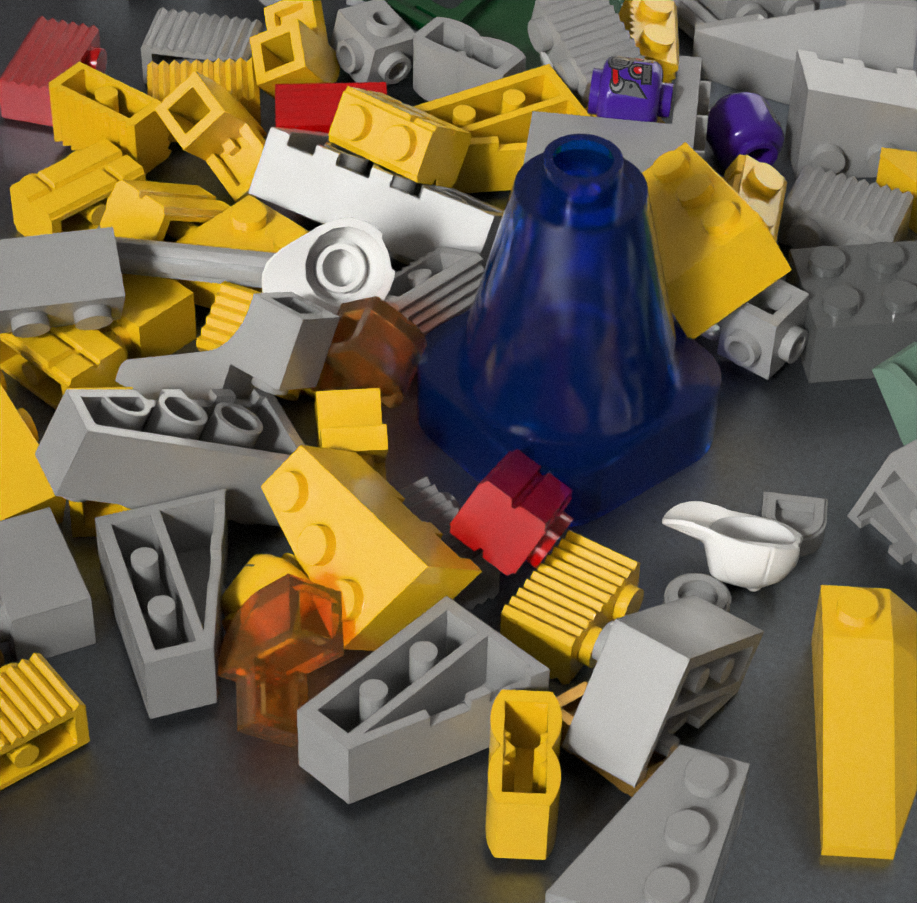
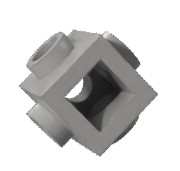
[330,0,415,85]
[717,279,810,380]

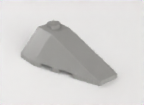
[692,0,917,105]

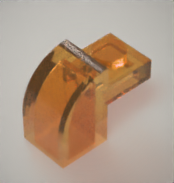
[320,296,427,409]
[218,573,344,747]

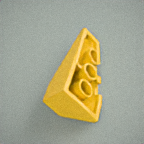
[811,585,917,860]

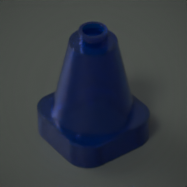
[416,134,721,527]

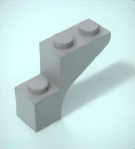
[115,292,340,400]

